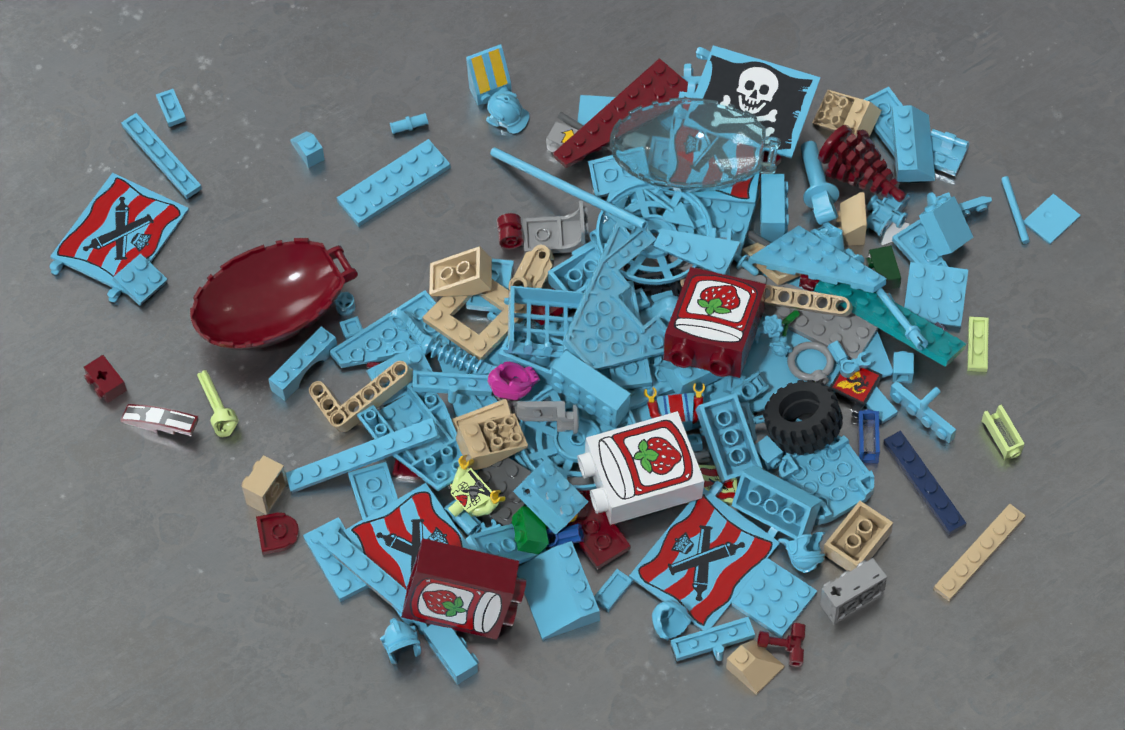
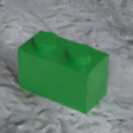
[512,506,549,555]

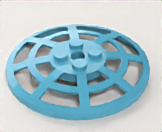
[596,181,712,285]
[519,386,636,491]

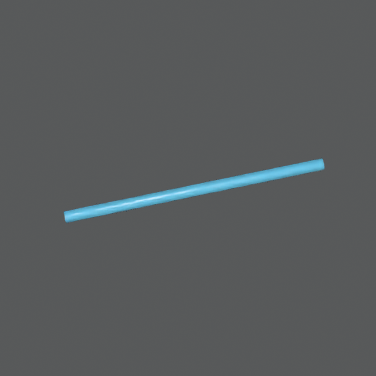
[490,147,648,230]

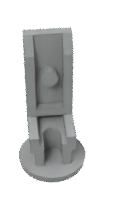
[517,401,579,435]

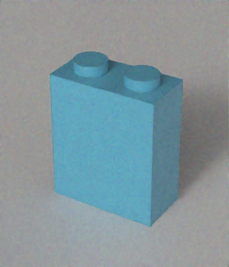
[919,196,973,257]

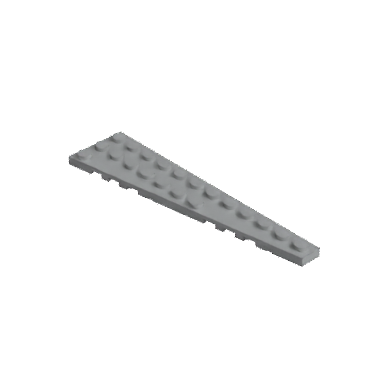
[654,254,879,360]

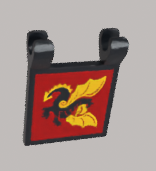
[830,359,882,418]

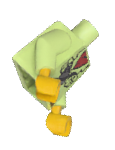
[448,454,505,517]

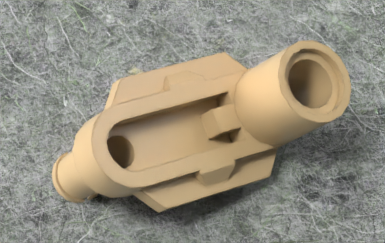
[509,245,554,290]

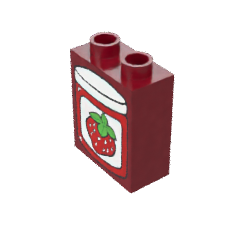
[663,267,766,378]
[401,538,526,640]

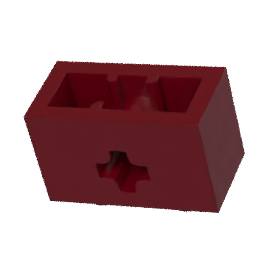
[84,355,127,403]

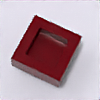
[799,274,821,292]

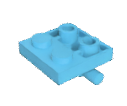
[930,129,970,176]

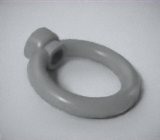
[787,341,834,385]

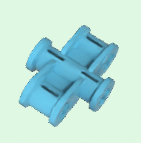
[866,194,911,237]

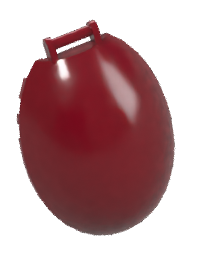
[190,238,358,350]

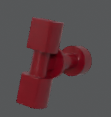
[757,623,806,667]

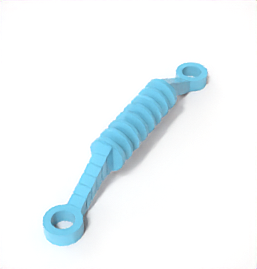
[389,309,524,378]

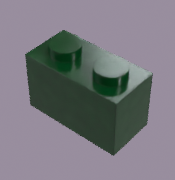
[866,245,901,291]

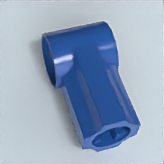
[546,524,584,548]

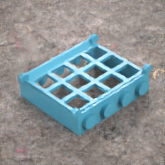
[503,286,584,358]

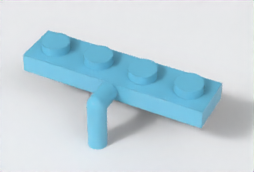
[412,371,492,404]
[890,381,956,443]
[671,617,755,661]

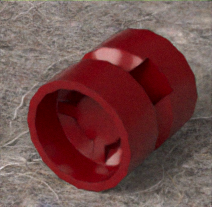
[497,213,524,249]

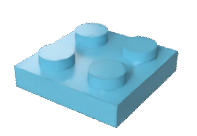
[113,254,168,306]

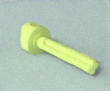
[197,370,239,437]

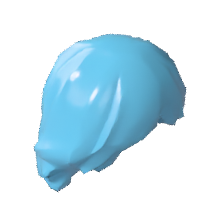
[650,295,679,327]
[652,600,691,641]

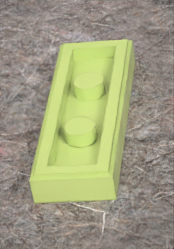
[967,317,989,372]

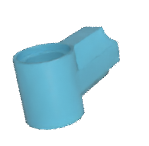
[444,499,481,536]

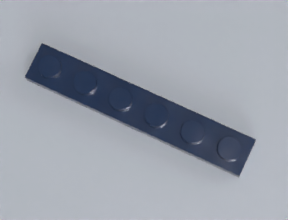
[883,430,967,535]

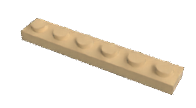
[933,504,1026,602]

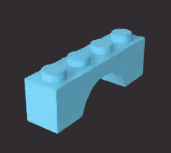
[268,326,337,401]

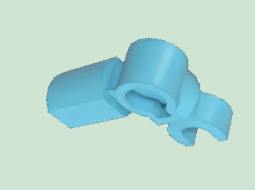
[827,340,872,378]

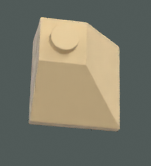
[726,639,785,695]

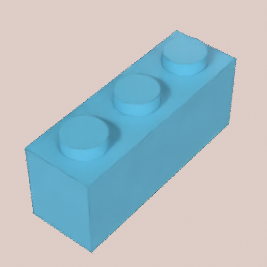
[423,624,479,685]

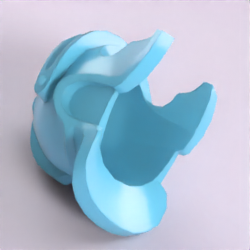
[486,90,529,134]
[778,532,825,573]
[380,618,421,664]

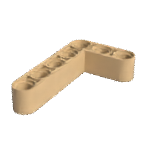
[309,361,413,432]

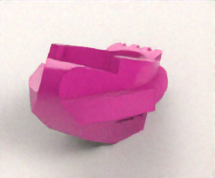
[487,361,540,401]

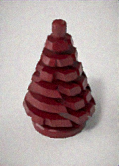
[818,125,906,202]

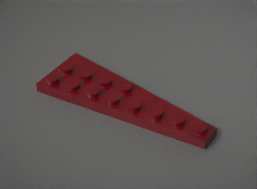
[553,58,688,168]

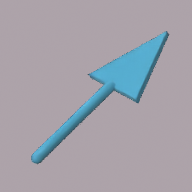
[644,189,695,228]

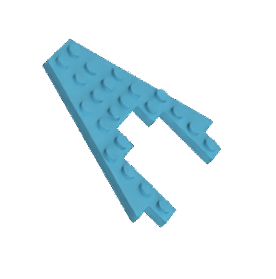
[562,221,667,370]

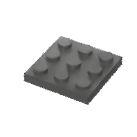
[477,457,531,526]

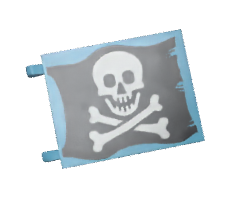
[674,45,821,158]

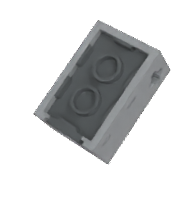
[820,558,887,624]

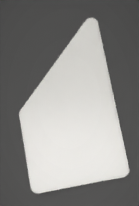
[881,222,909,245]

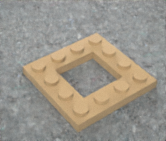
[422,279,532,360]

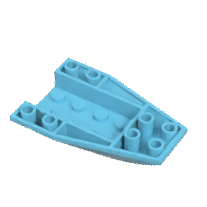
[357,383,462,491]

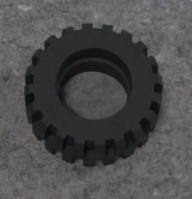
[763,380,843,455]

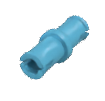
[390,113,429,134]

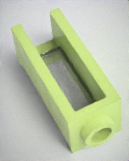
[981,404,1024,460]

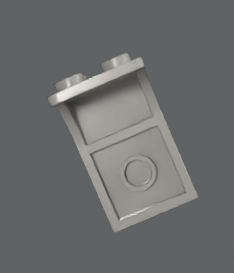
[523,200,589,254]

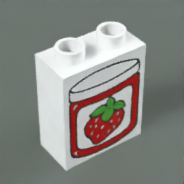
[577,411,704,525]

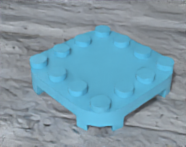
[778,435,874,526]

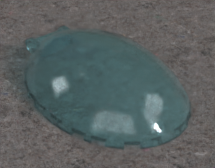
[610,98,781,193]

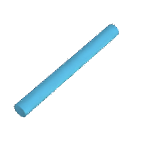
[1001,176,1030,244]

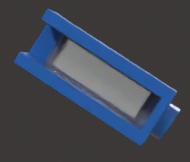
[858,409,880,464]

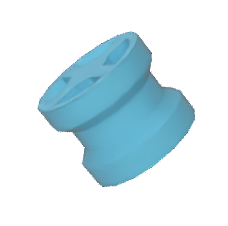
[335,292,356,316]

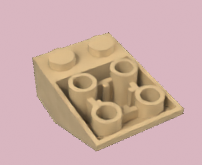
[812,89,882,137]
[456,414,528,470]

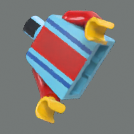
[644,383,705,431]

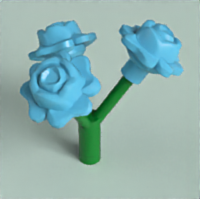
[754,310,800,357]

